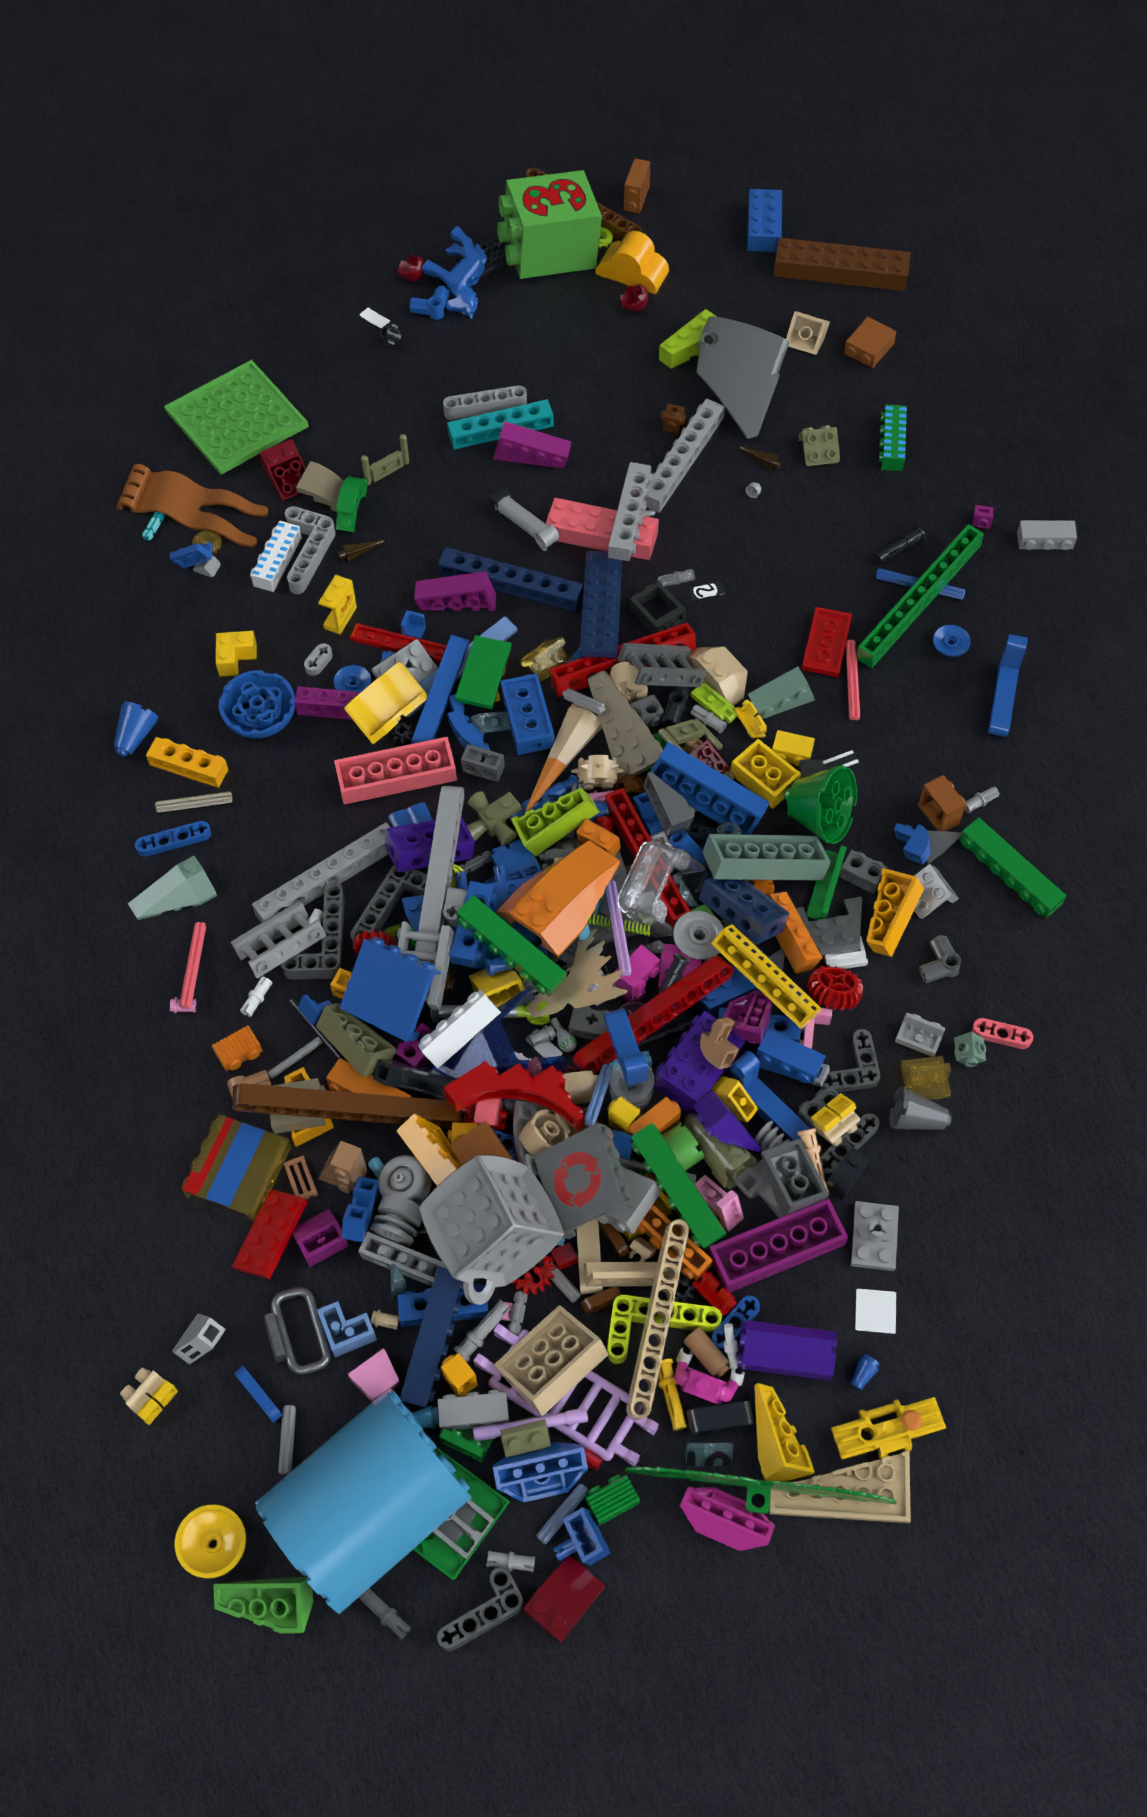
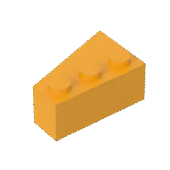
[284,1067,334,1147]

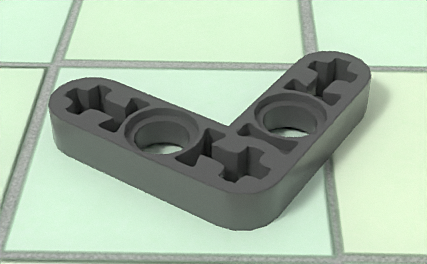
[820,1029,880,1092]

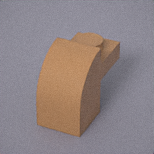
[700,1017,739,1069]

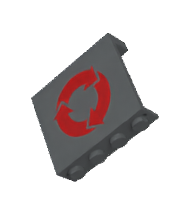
[534,1123,634,1239]

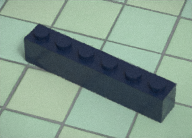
[400,1266,464,1408]

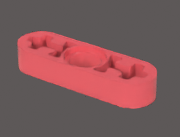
[972,1018,1033,1049]

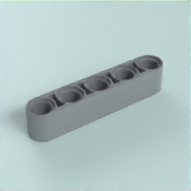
[443,386,527,420]

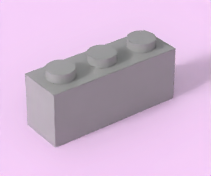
[1017,521,1077,550]
[438,1390,509,1432]

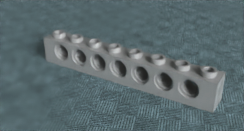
[645,398,725,513]
[252,823,390,923]

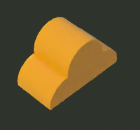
[595,231,669,294]

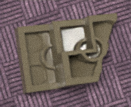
[296,461,344,512]

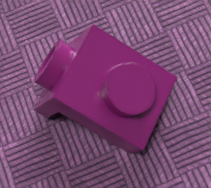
[972,505,993,529]

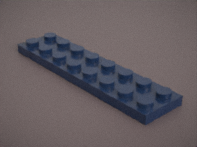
[580,551,622,658]

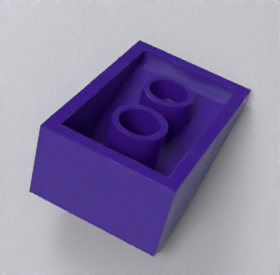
[693,1090,762,1152]

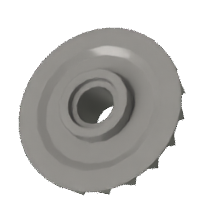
[673,911,724,961]

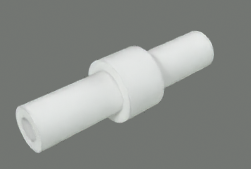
[724,1324,738,1369]

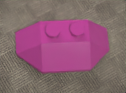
[680,1487,775,1551]

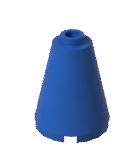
[113,701,158,757]

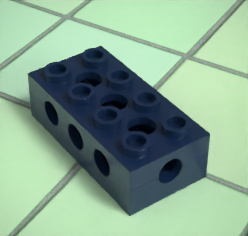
[699,877,790,944]

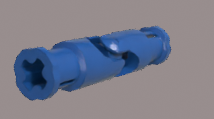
[509,774,579,825]

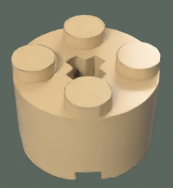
[609,662,648,704]
[519,1110,570,1156]

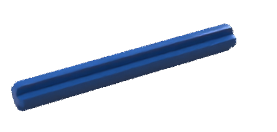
[876,568,965,600]

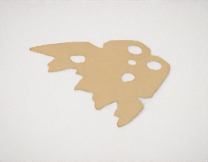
[524,928,627,1017]

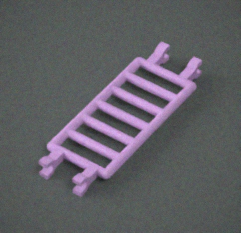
[474,1323,659,1467]

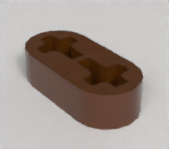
[599,1223,630,1259]
[580,1286,622,1314]

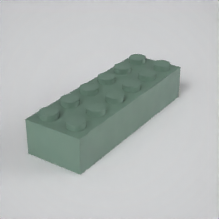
[702,834,831,880]

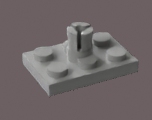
[371,639,438,683]
[851,1201,899,1271]

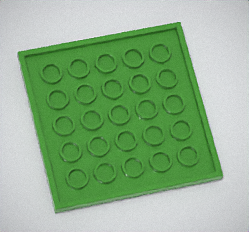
[164,360,309,475]

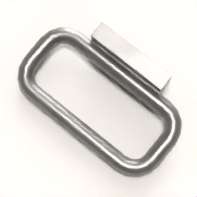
[264,1287,331,1375]

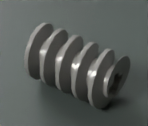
[755,1121,790,1150]

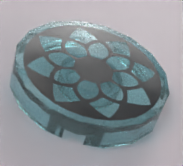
[673,872,700,909]

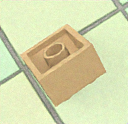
[786,311,830,355]

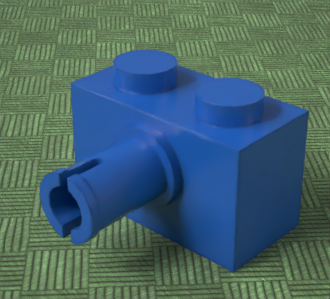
[553,1507,611,1565]

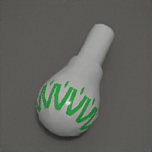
[550,1018,577,1052]

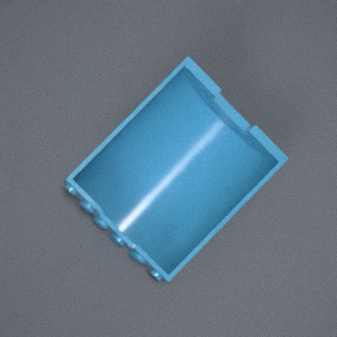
[255,1390,472,1614]

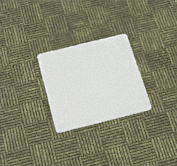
[855,1289,896,1334]

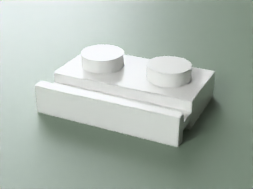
[823,936,868,969]

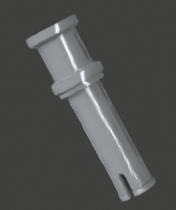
[453,1299,511,1362]

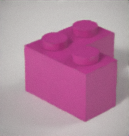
[614,945,660,1002]

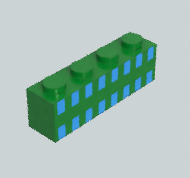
[879,404,907,471]

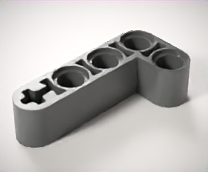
[437,1567,523,1651]

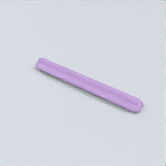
[605,880,631,977]

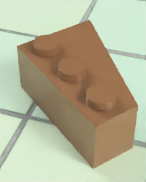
[318,1141,367,1193]

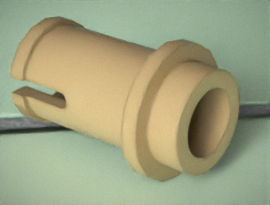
[371,1310,399,1330]

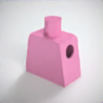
[348,1348,401,1402]

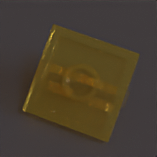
[520,637,569,682]
[900,1056,951,1100]

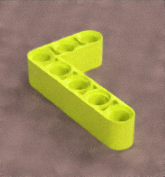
[607,1295,722,1364]

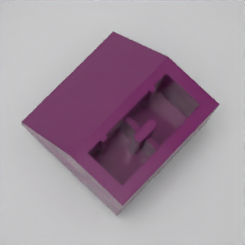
[292,1209,348,1267]

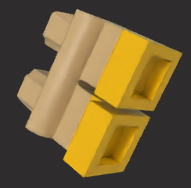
[811,1093,860,1146]
[120,1368,178,1425]

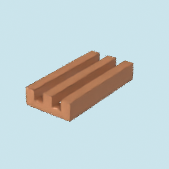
[283,1156,318,1200]

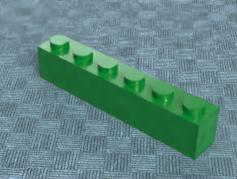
[959,818,1067,918]
[457,895,567,997]
[631,1122,727,1249]

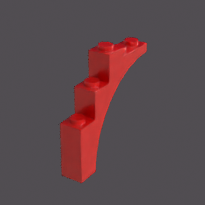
[444,1061,584,1130]

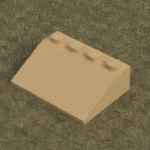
[494,1305,609,1416]

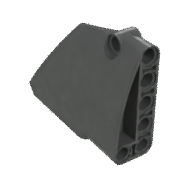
[696,316,789,439]

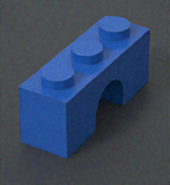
[342,1177,380,1242]

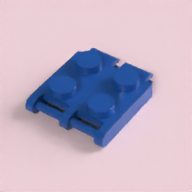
[491,840,542,881]

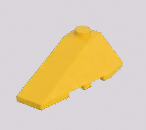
[754,1383,815,1482]

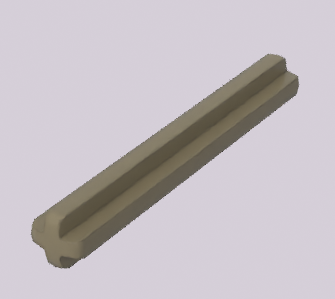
[155,791,233,813]

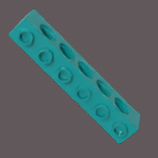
[447,399,554,449]

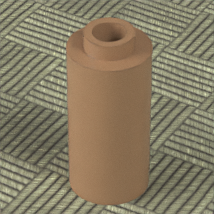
[684,1327,730,1377]

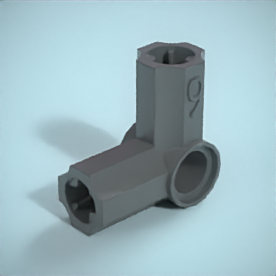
[919,935,961,983]

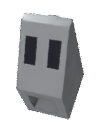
[172,1314,226,1364]

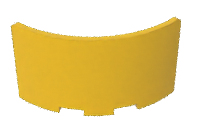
[344,662,428,744]

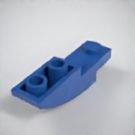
[447,694,490,750]

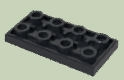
[453,237,508,279]

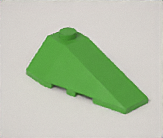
[213,1577,313,1633]

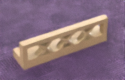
[584,1262,672,1287]

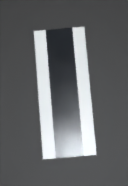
[823,750,859,769]

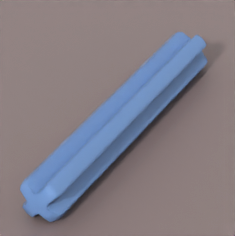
[584,1064,613,1126]

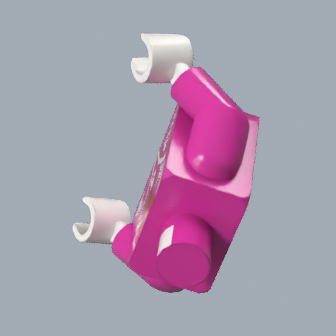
[674,1348,745,1404]

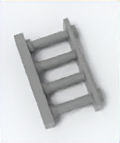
[231,900,326,978]
[397,921,455,1011]

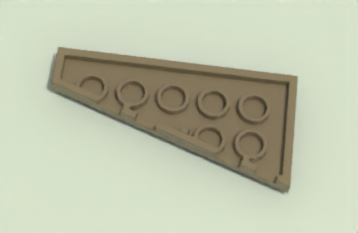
[588,671,663,779]

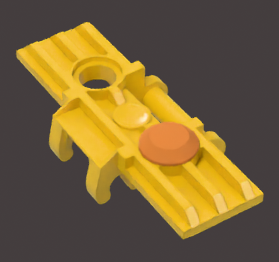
[831,1397,946,1460]

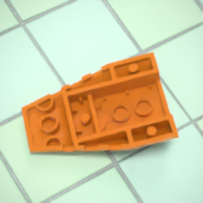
[496,840,620,957]

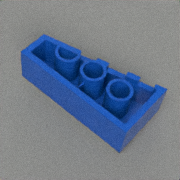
[695,946,766,1017]

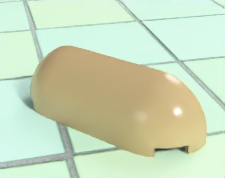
[526,1071,600,1109]

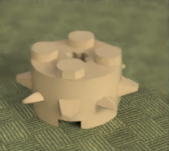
[571,755,624,790]

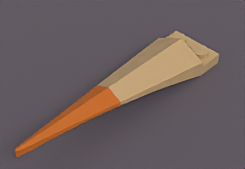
[526,703,602,812]

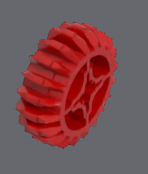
[807,965,863,1011]

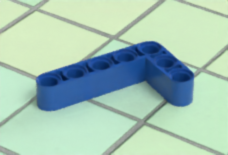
[988,634,1028,737]
[729,1051,817,1142]

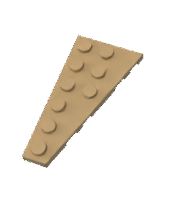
[769,1451,911,1523]

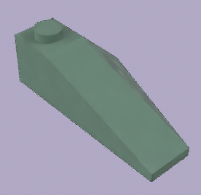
[128,856,217,920]

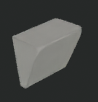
[193,555,221,577]

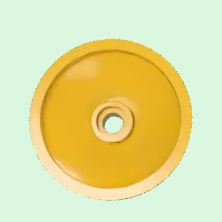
[175,1505,246,1579]

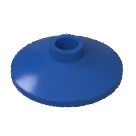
[933,625,971,657]
[334,665,371,692]

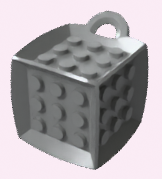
[419,1155,564,1305]

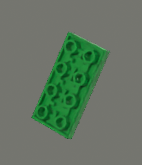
[455,635,512,709]

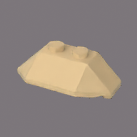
[687,646,747,706]

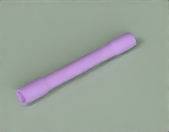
[473,1408,588,1441]

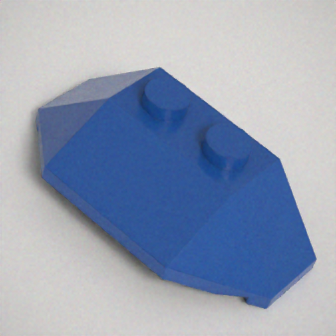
[492,1442,588,1502]

